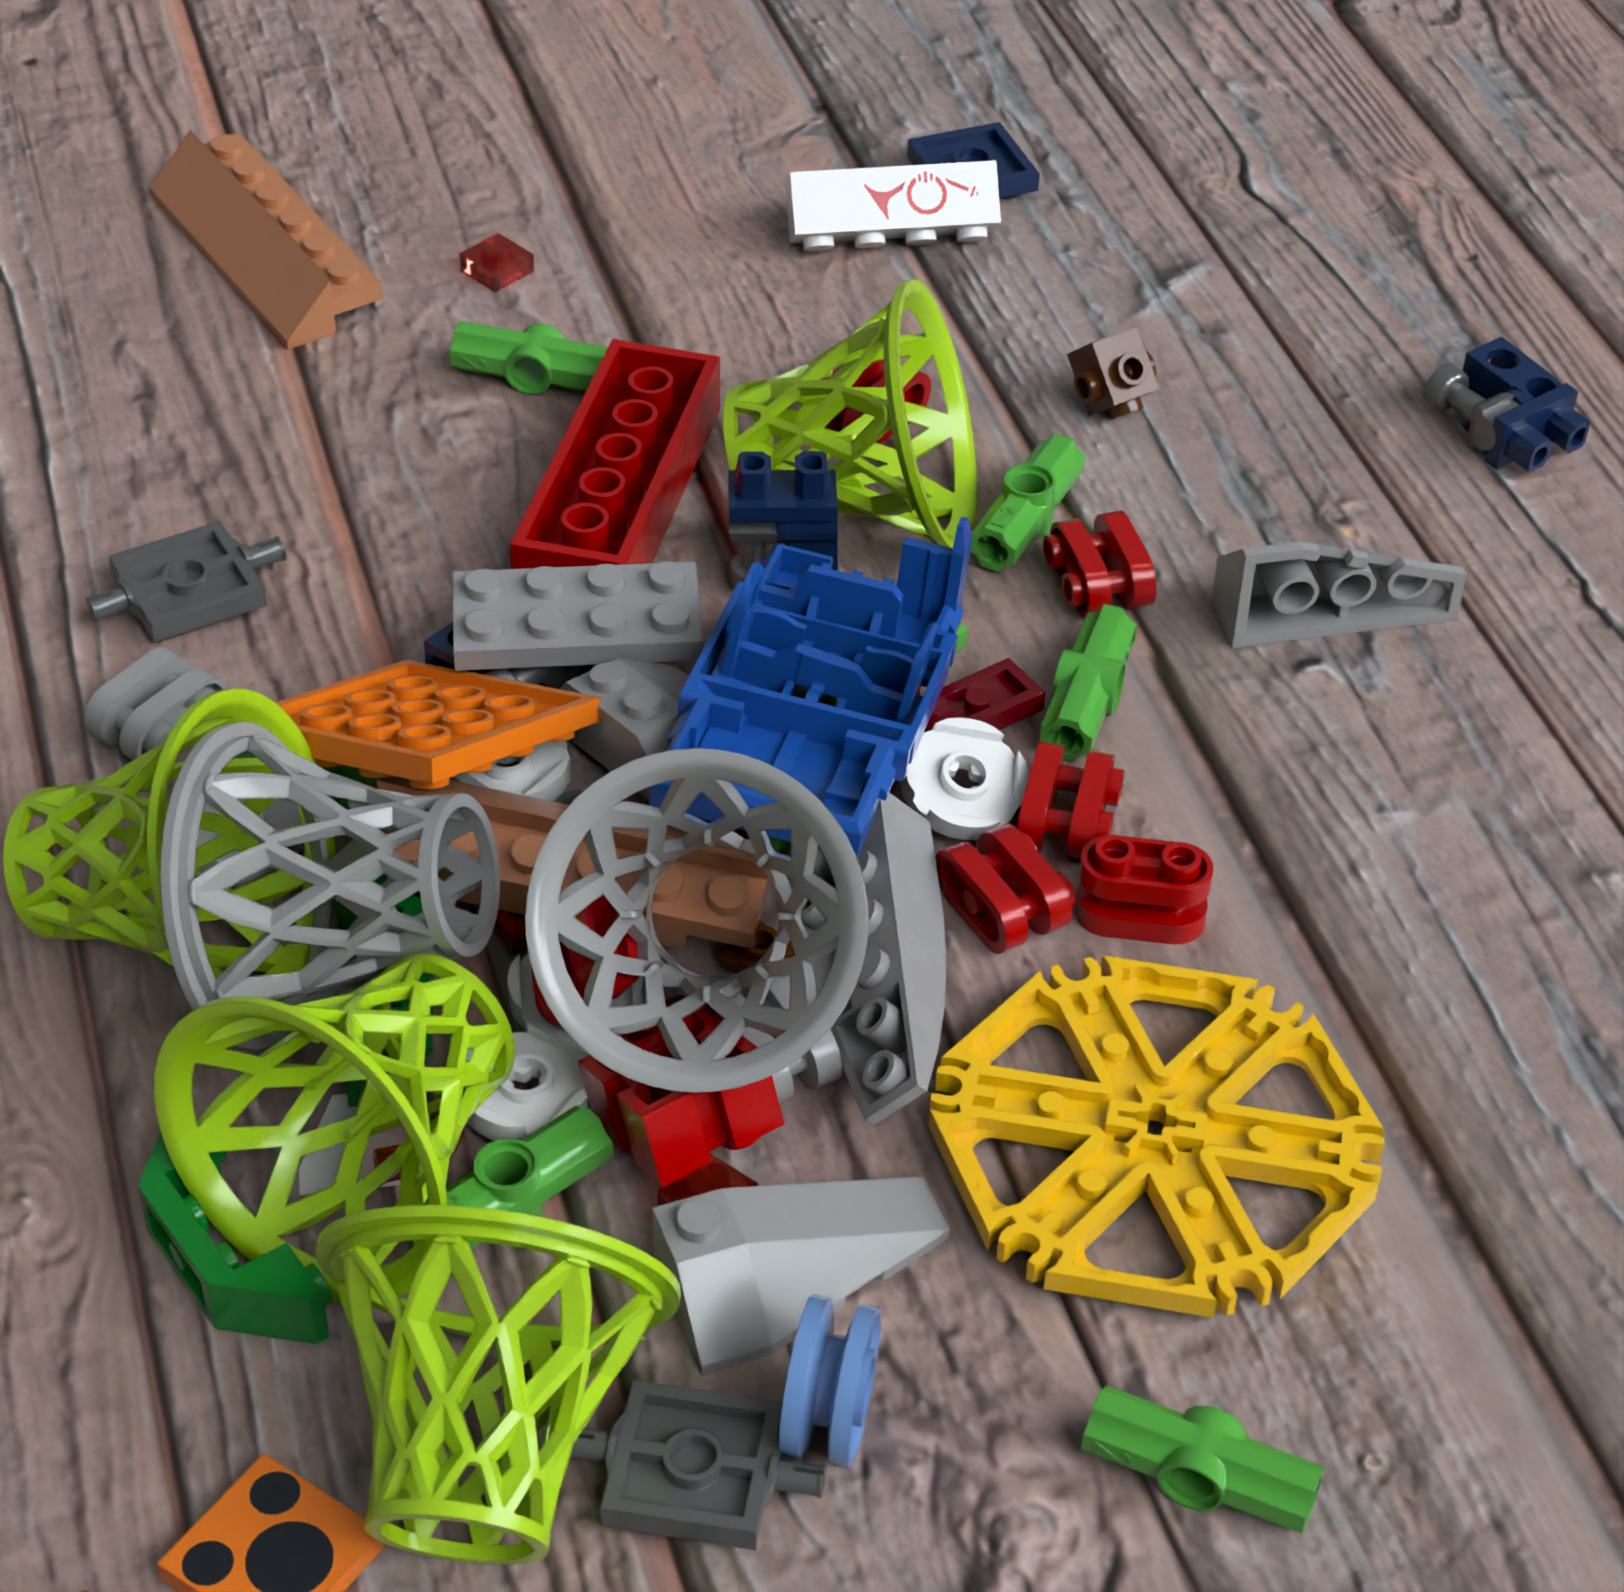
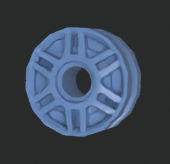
[779,1294,882,1469]

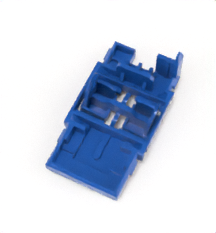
[649,517,973,859]

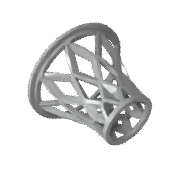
[161,722,500,1050]
[525,748,869,1093]

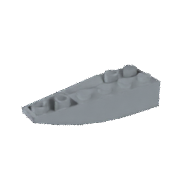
[784,793,947,1125]

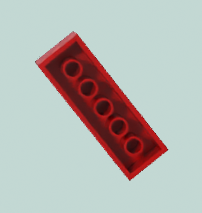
[510,339,720,569]

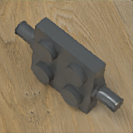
[86,521,287,643]
[570,1379,826,1550]

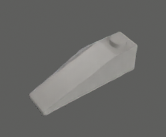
[1211,542,1467,648]
[652,1176,950,1375]

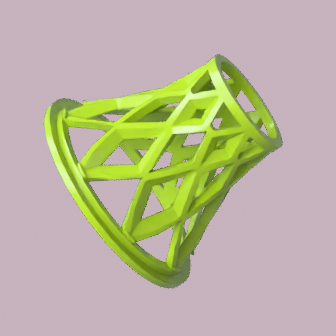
[723,279,977,548]
[3,689,335,1002]
[154,953,515,1304]
[316,1205,681,1564]

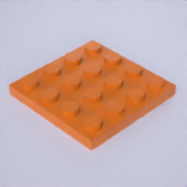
[275,660,600,789]

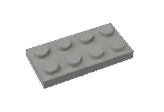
[453,561,704,671]

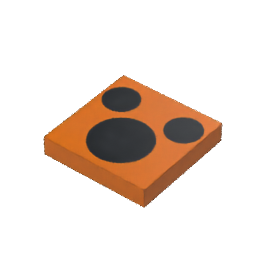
[157,1453,386,1592]

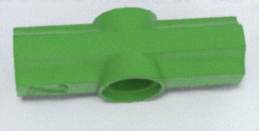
[450,321,608,395]
[970,433,1085,572]
[1039,604,1137,762]
[410,1105,614,1249]
[1081,1385,1325,1534]

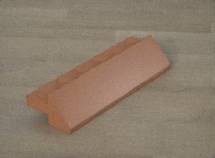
[150,129,382,350]
[360,776,778,949]

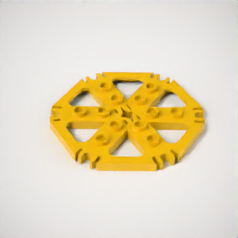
[928,955,1385,1318]

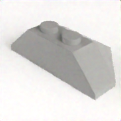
[560,658,689,801]

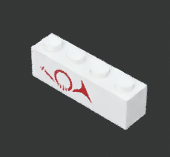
[785,160,1001,252]

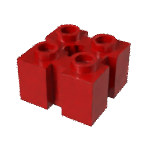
[577,1007,784,1188]

